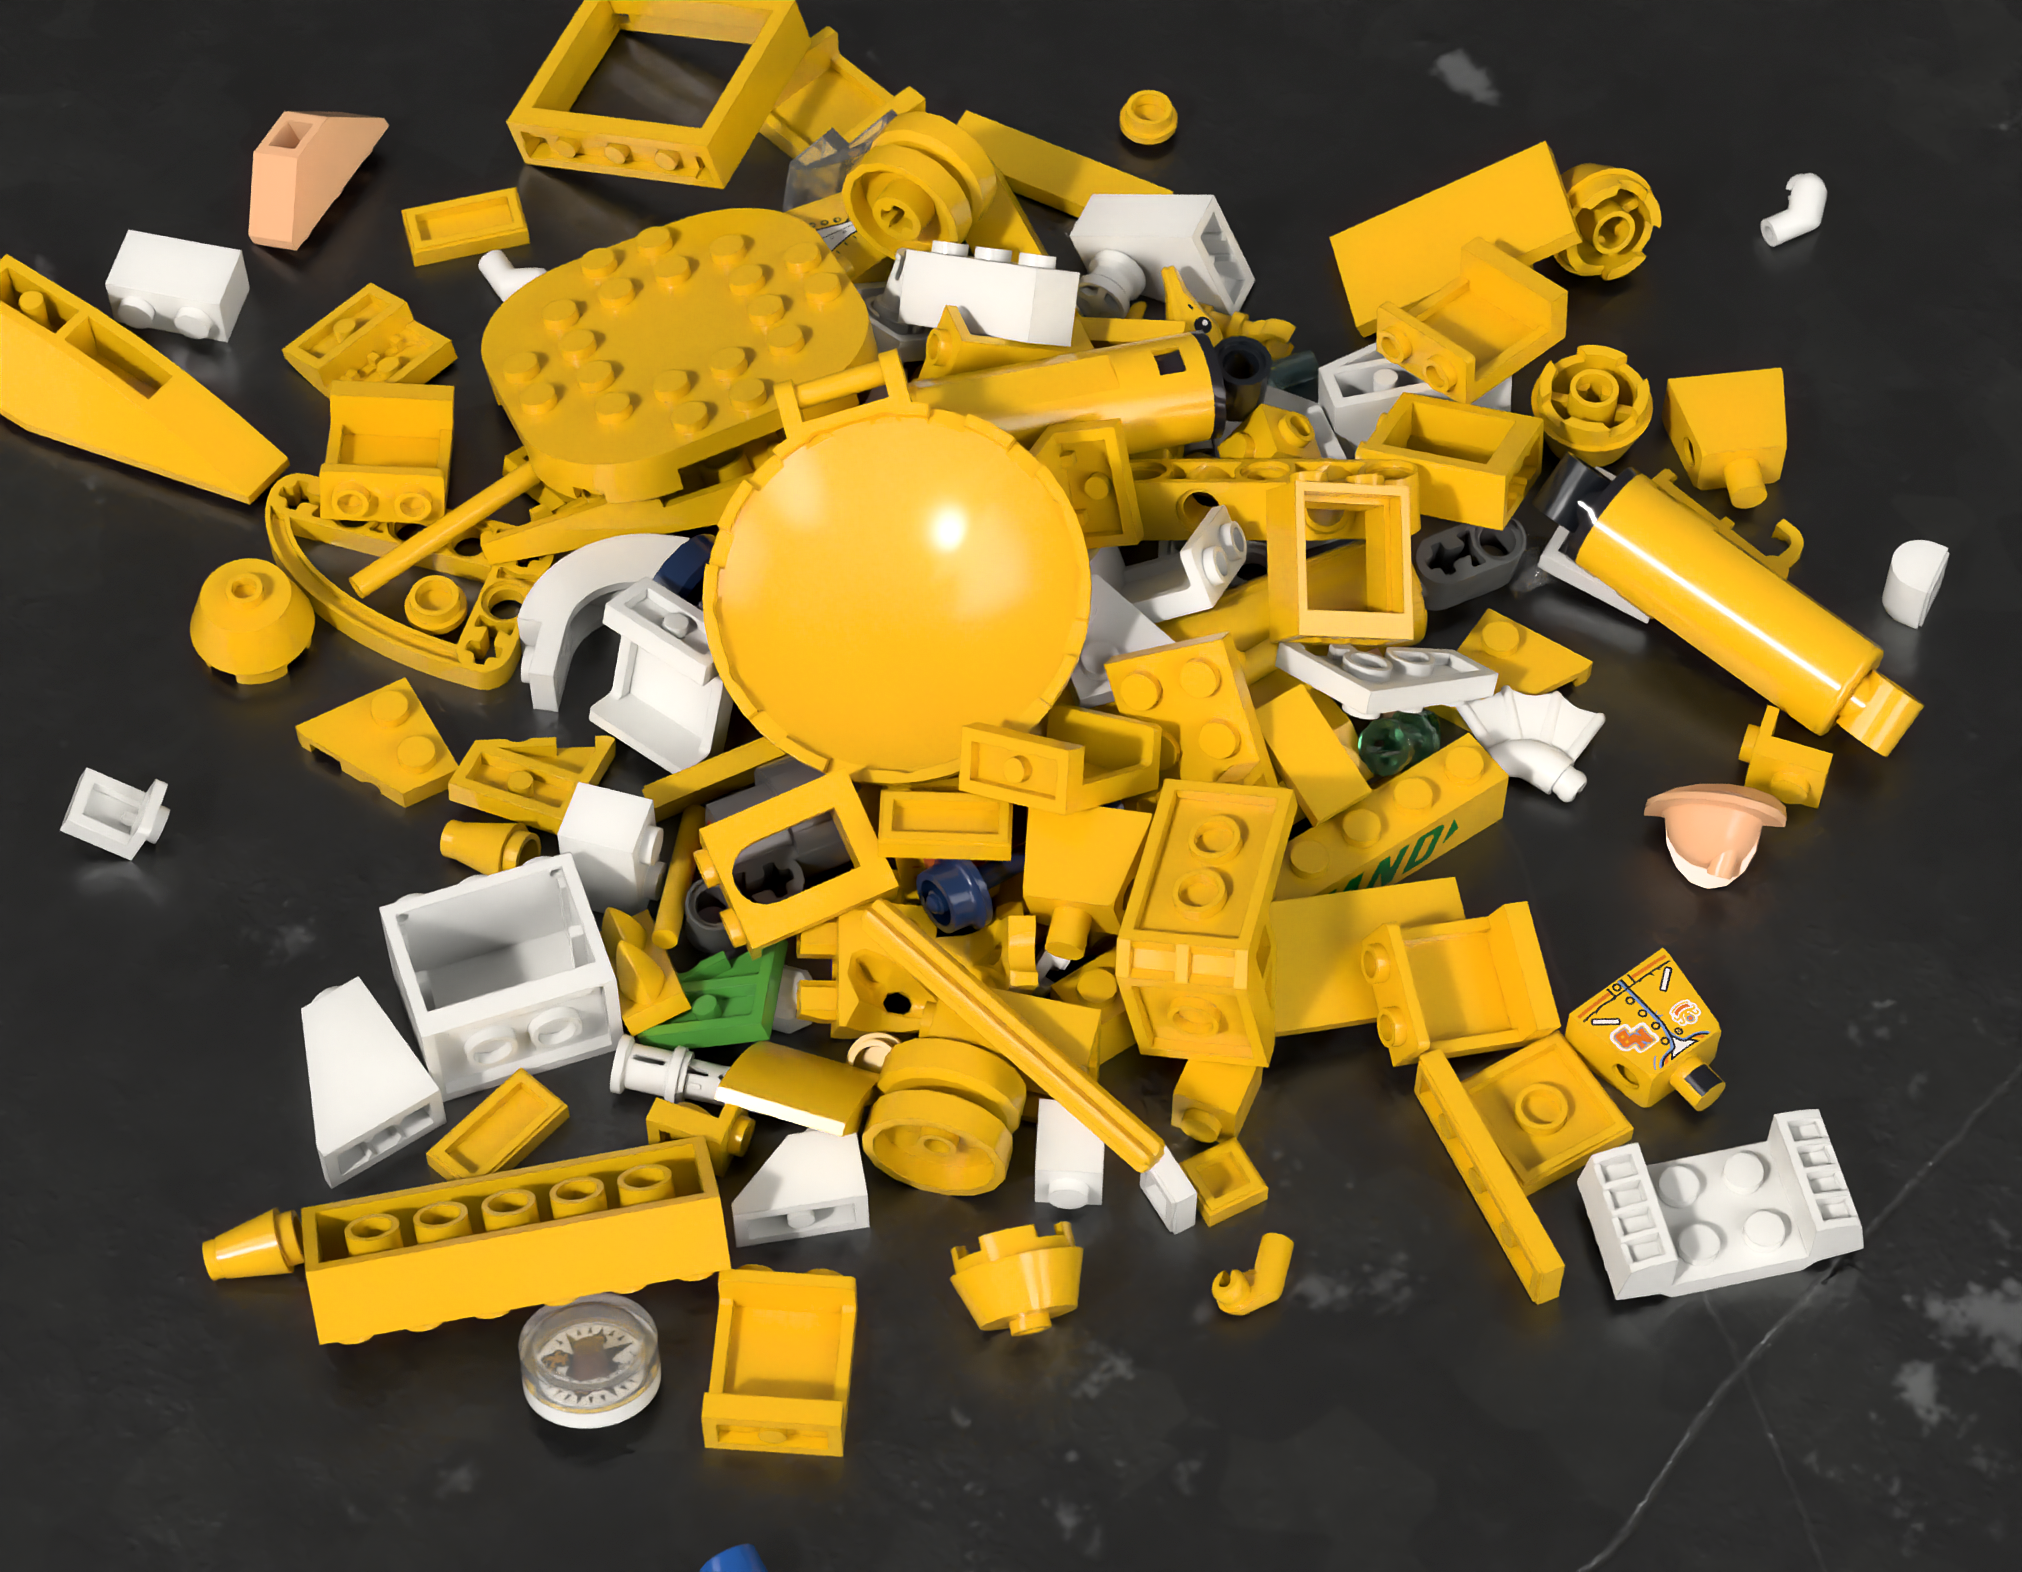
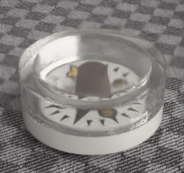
[518,1293,661,1429]

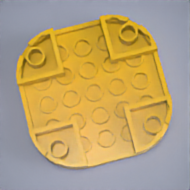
[481,208,879,503]

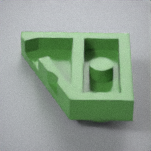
[638,939,788,1051]

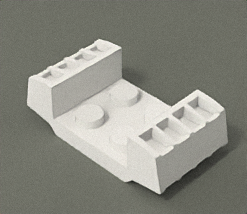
[1577,1109,1864,1300]

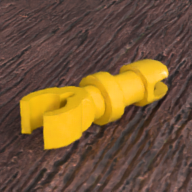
[1198,302,1296,363]

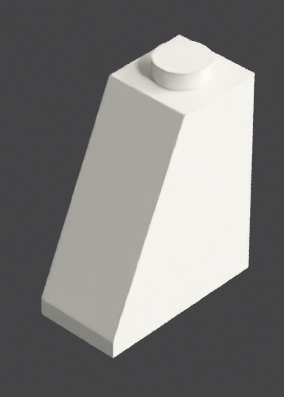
[1070,194,1255,316]
[301,976,447,1189]

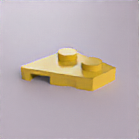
[295,677,458,808]

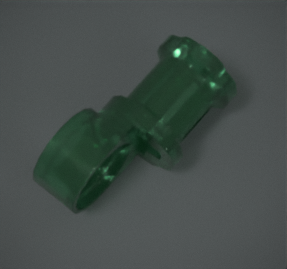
[1358,710,1441,776]

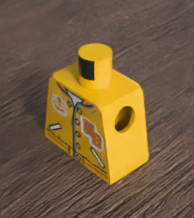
[1565,948,1726,1111]

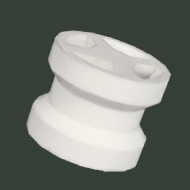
[1076,249,1146,319]

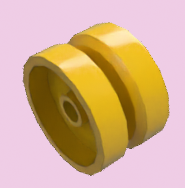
[841,111,997,260]
[862,1038,1026,1196]

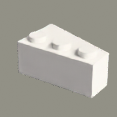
[898,240,1080,347]
[1318,342,1512,459]

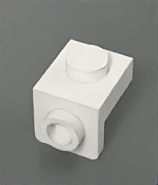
[60,768,170,860]

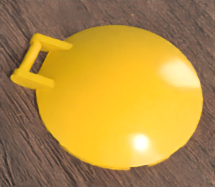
[702,348,1092,786]

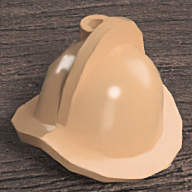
[1644,784,1787,889]

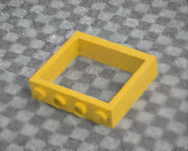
[506,0,812,189]

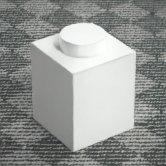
[1035,1099,1105,1209]

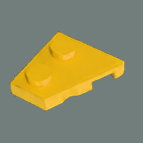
[1423,608,1593,734]
[448,735,616,835]

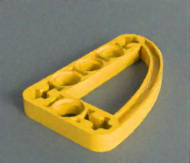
[265,473,557,690]

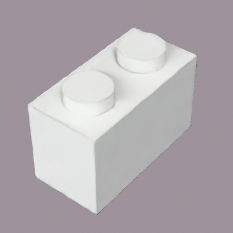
[105,230,250,342]
[557,782,668,916]

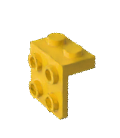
[1029,418,1144,549]

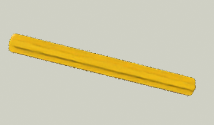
[861,899,1165,1173]

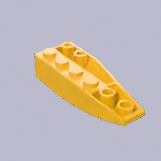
[0,254,290,505]

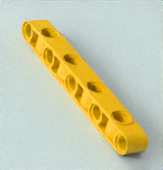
[1129,458,1421,541]

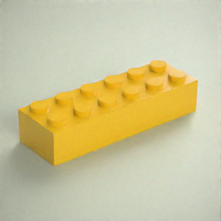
[301,1135,731,1345]

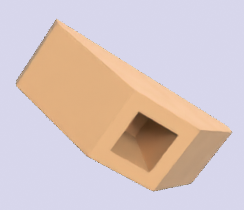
[248,111,389,250]

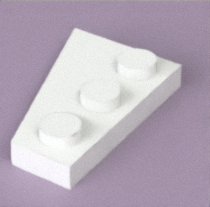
[1275,642,1499,720]

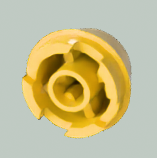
[1554,163,1661,280]
[1531,345,1653,468]
[190,558,315,685]
[950,1221,1083,1336]

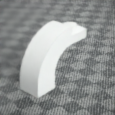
[517,533,690,712]

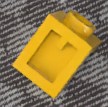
[646,1097,755,1177]

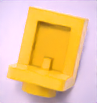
[1217,403,1322,459]
[1738,705,1833,809]

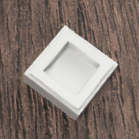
[1140,1145,1197,1235]

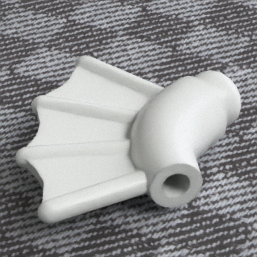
[1456,685,1606,802]

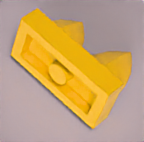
[599,907,692,1036]

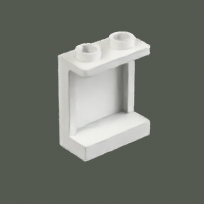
[1087,505,1247,623]
[589,576,734,774]

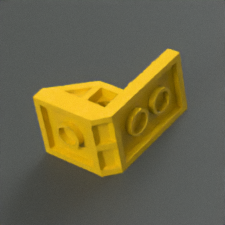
[1104,631,1279,817]
[1116,778,1298,1067]

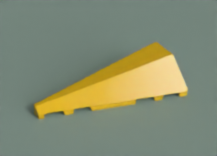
[480,429,785,565]

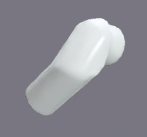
[1760,173,1827,247]
[479,250,548,302]

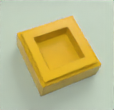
[1178,1137,1268,1227]

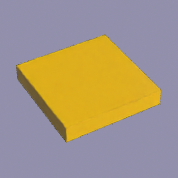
[1461,1029,1634,1197]

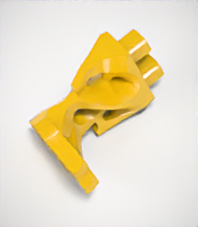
[796,902,1038,1039]

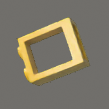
[1354,392,1544,531]
[1266,471,1414,647]
[919,987,1101,1123]

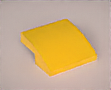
[282,282,458,399]
[714,1040,880,1137]

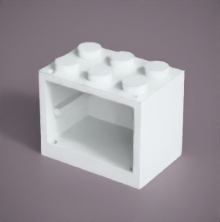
[379,851,624,1102]

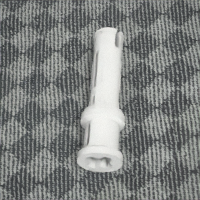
[610,1034,773,1117]

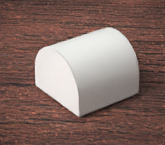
[1882,540,1950,629]

